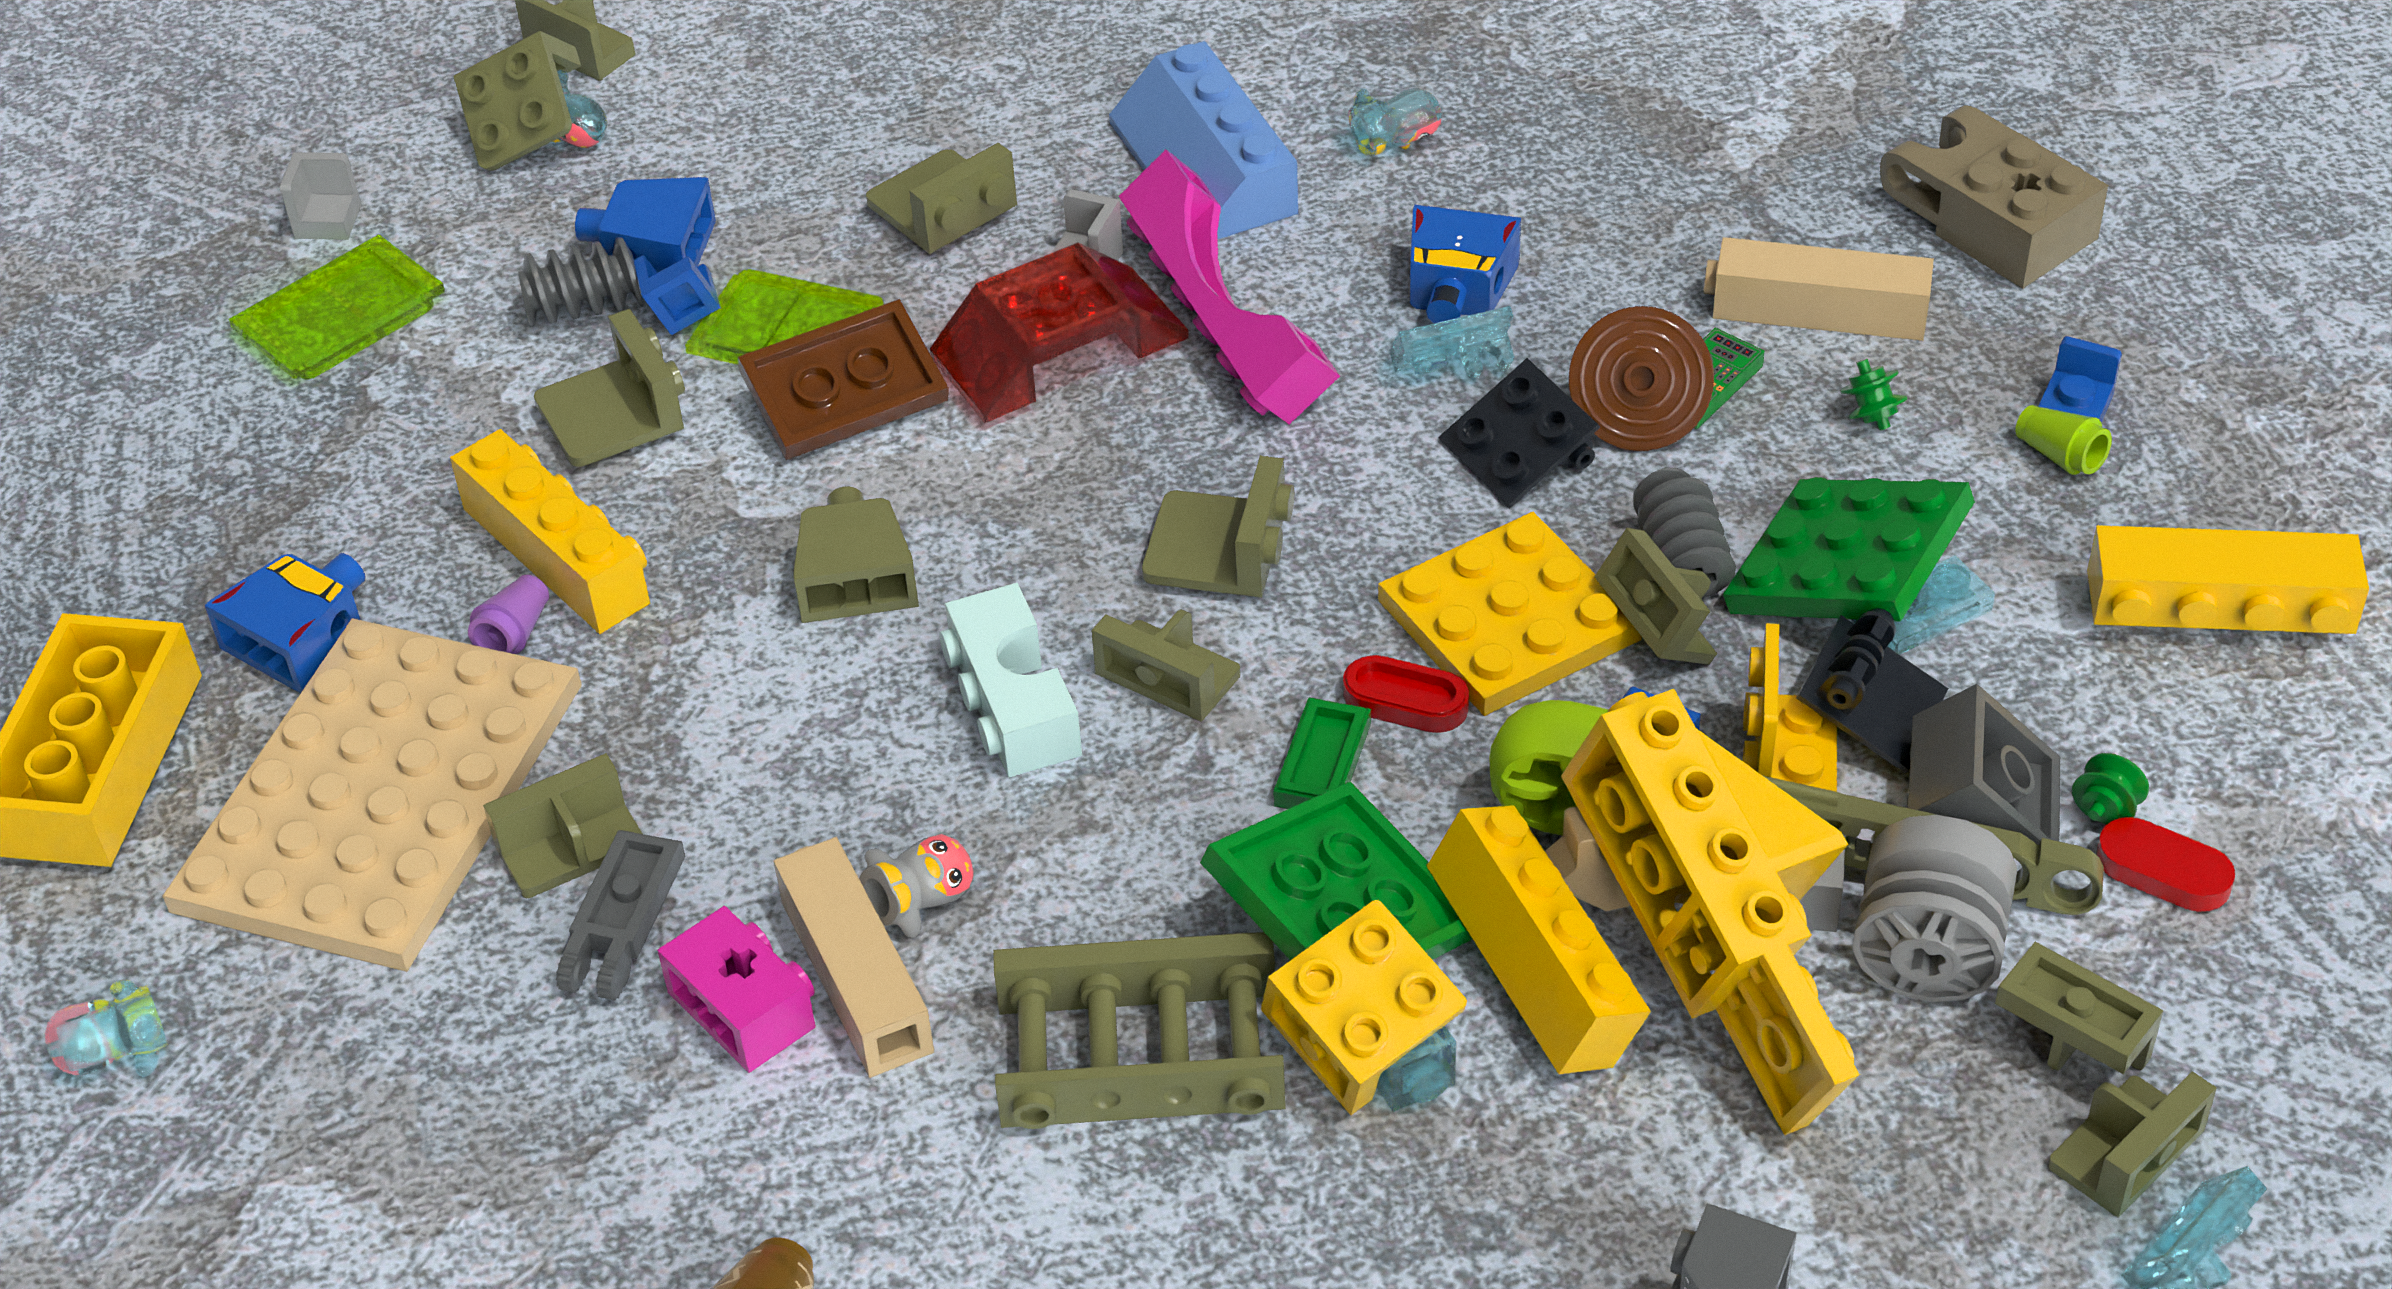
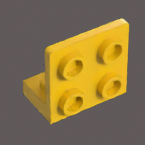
[1742,623,1837,792]
[1261,900,1467,1115]

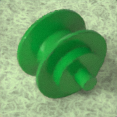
[1840,358,1907,430]
[2072,753,2149,825]

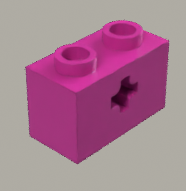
[657,905,816,1073]

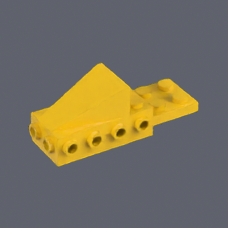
[1561,689,1860,1136]

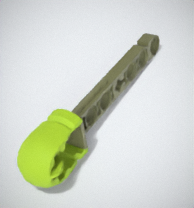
[1489,700,2104,915]

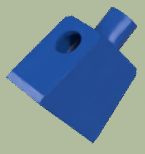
[575,177,716,279]

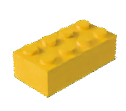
[0,613,202,867]

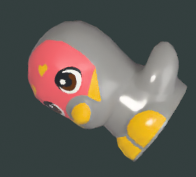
[859,834,973,938]

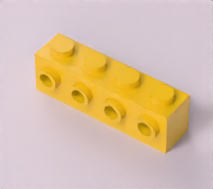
[450,429,651,634]
[2087,525,2369,634]
[1427,805,1651,1074]

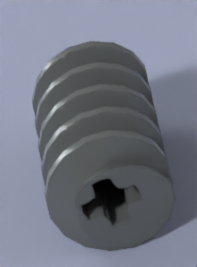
[518,237,643,327]
[1633,467,1736,598]

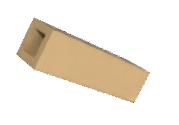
[1704,237,1934,341]
[773,837,935,1078]

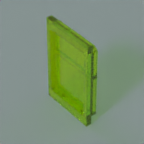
[228,234,445,379]
[685,269,884,365]

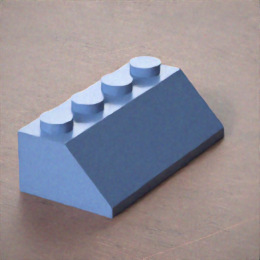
[1109,41,1298,239]

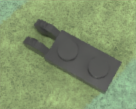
[556,830,685,1001]

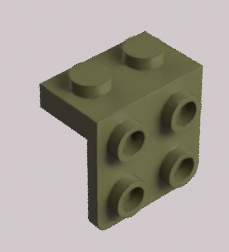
[453,31,581,171]
[866,142,1017,254]
[534,308,685,467]
[1142,456,1295,598]

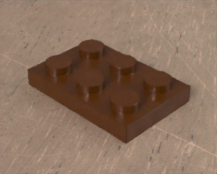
[738,299,949,460]

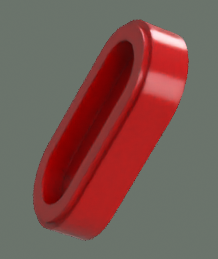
[1343,655,1469,733]
[2096,817,2235,912]

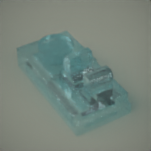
[1389,306,1514,378]
[1851,555,1995,655]
[2121,1166,2267,1289]

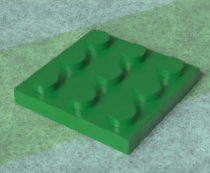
[1723,477,1975,622]
[1200,781,1473,960]

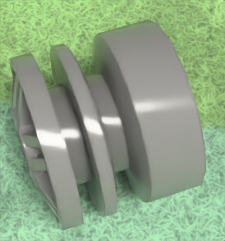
[1852,815,2017,1002]

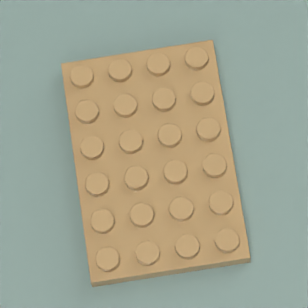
[163,618,582,972]

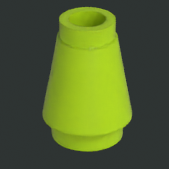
[2015,405,2112,475]

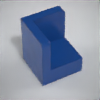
[634,255,721,335]

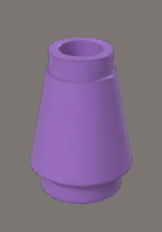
[468,575,549,654]

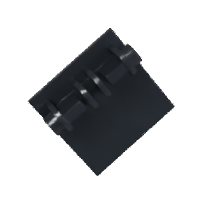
[1438,358,1600,509]
[1796,608,1949,773]

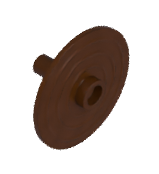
[1568,306,1714,451]

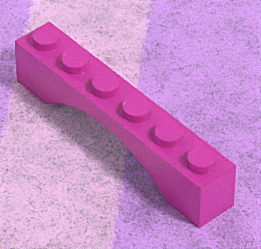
[1118,149,1340,424]

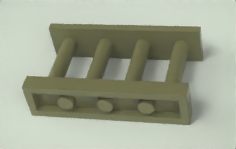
[993,932,1286,1129]

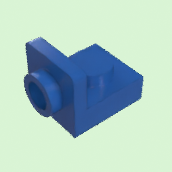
[2038,336,2122,423]

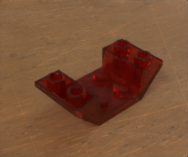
[929,243,1189,423]

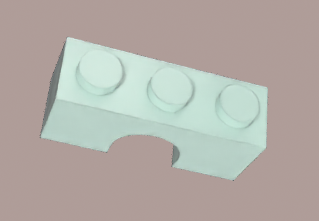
[939,583,1082,778]

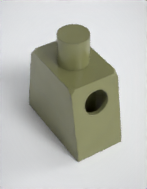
[793,486,919,623]

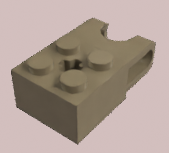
[1880,105,2108,289]

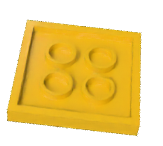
[1378,512,1642,716]

